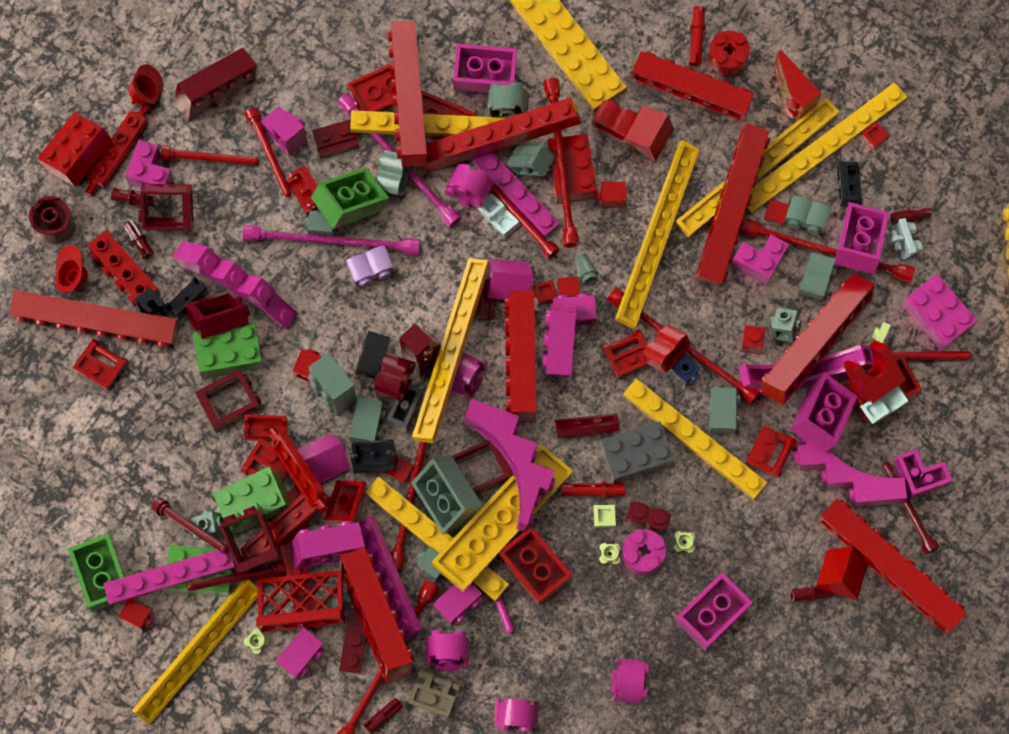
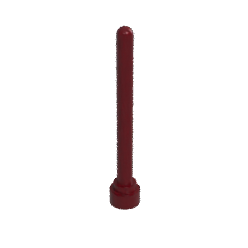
[882,462,940,555]
[151,497,228,553]
[187,560,286,591]

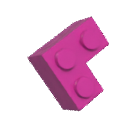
[261,106,307,157]
[125,140,173,196]
[731,235,789,286]
[893,449,953,500]

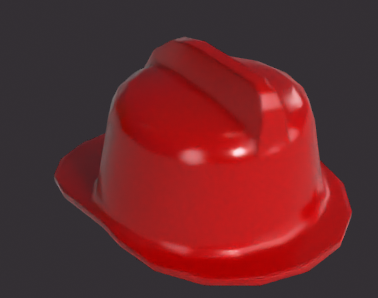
[128,64,163,105]
[56,245,88,293]

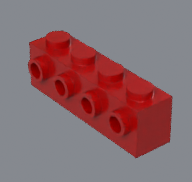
[87,230,161,307]

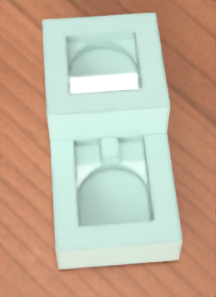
[478,193,521,238]
[861,386,909,424]

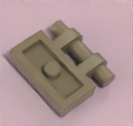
[408,669,461,719]

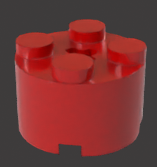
[708,31,750,77]

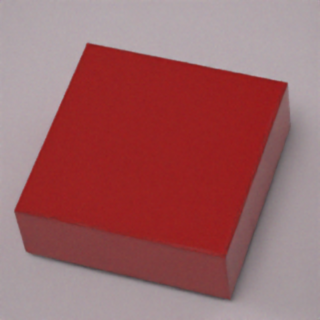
[860,121,890,150]
[764,199,790,225]
[557,276,579,297]
[533,279,558,306]
[385,456,414,484]

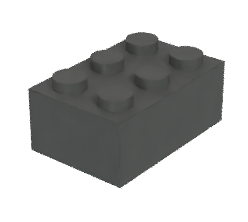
[600,421,674,483]

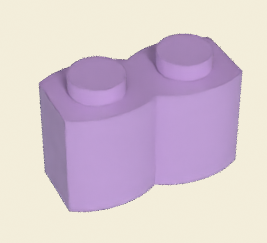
[346,246,394,287]

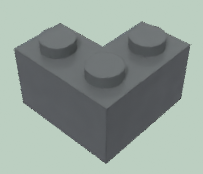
[376,385,424,434]

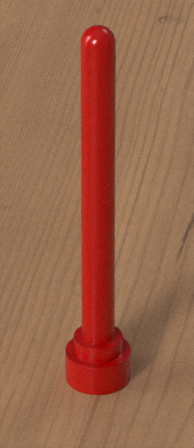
[244,108,291,197]
[161,145,259,165]
[490,184,560,260]
[872,351,972,360]

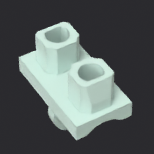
[887,218,923,261]

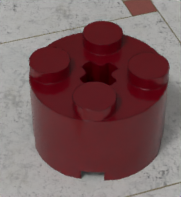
[29,196,74,243]
[374,354,416,402]

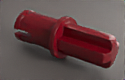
[111,188,153,206]
[890,205,932,224]
[124,220,154,259]
[790,585,834,602]
[363,698,403,734]

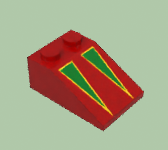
[773,50,821,121]

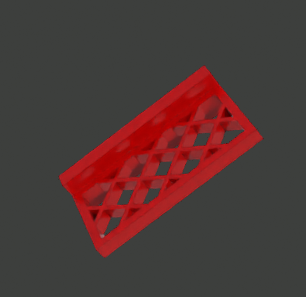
[256,570,346,632]

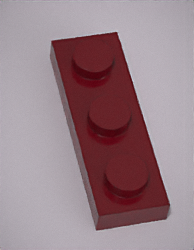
[555,413,620,438]
[339,607,367,675]

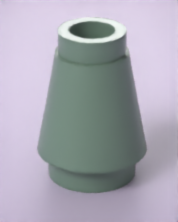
[575,254,599,286]

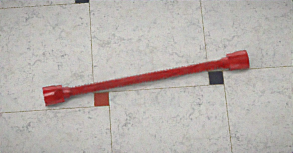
[543,78,580,248]
[740,218,915,283]
[607,287,760,404]
[390,442,427,572]
[337,580,440,734]

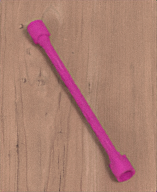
[337,93,462,228]
[243,225,420,255]

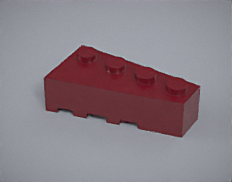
[174,47,257,122]
[399,323,442,378]

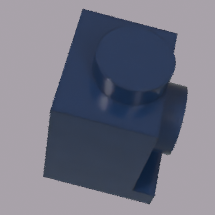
[668,353,700,387]

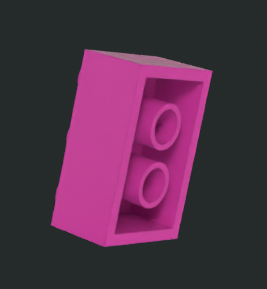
[453,43,517,93]
[834,202,889,274]
[901,274,978,351]
[542,304,576,375]
[790,373,858,453]
[290,521,365,570]
[675,572,753,651]

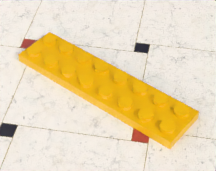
[509,0,627,111]
[431,444,573,592]

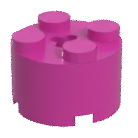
[445,164,493,209]
[450,352,487,400]
[622,529,666,577]
[425,630,470,671]
[611,658,649,704]
[494,698,539,731]

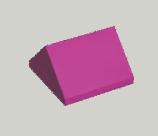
[487,259,533,301]
[297,433,350,484]

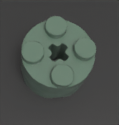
[488,82,529,118]

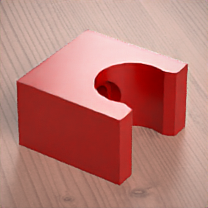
[842,340,906,404]

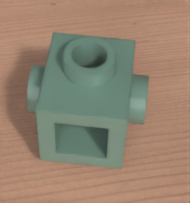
[770,308,801,343]
[190,509,224,540]

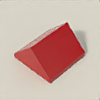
[623,105,674,162]
[324,480,368,525]
[816,547,868,601]

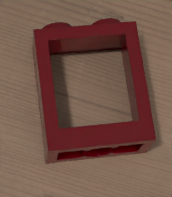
[137,184,194,230]
[185,290,250,339]
[195,369,261,433]
[452,440,513,495]
[219,505,281,573]

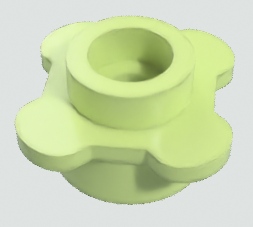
[674,531,695,553]
[599,543,621,565]
[244,629,270,654]

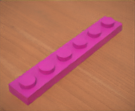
[470,152,560,238]
[359,516,422,640]
[103,548,235,605]

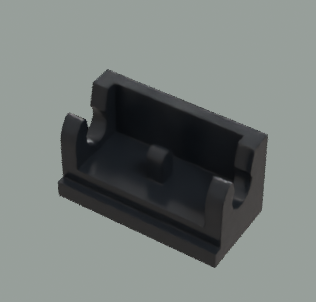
[837,161,863,207]
[165,276,209,321]
[134,287,170,317]
[354,331,390,379]
[350,439,398,474]

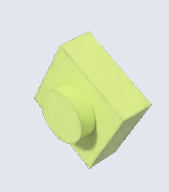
[871,322,891,343]
[593,505,616,528]

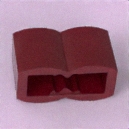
[625,502,672,535]

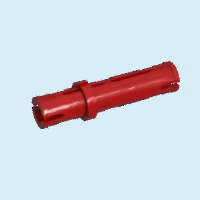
[688,6,706,67]
[561,481,625,498]

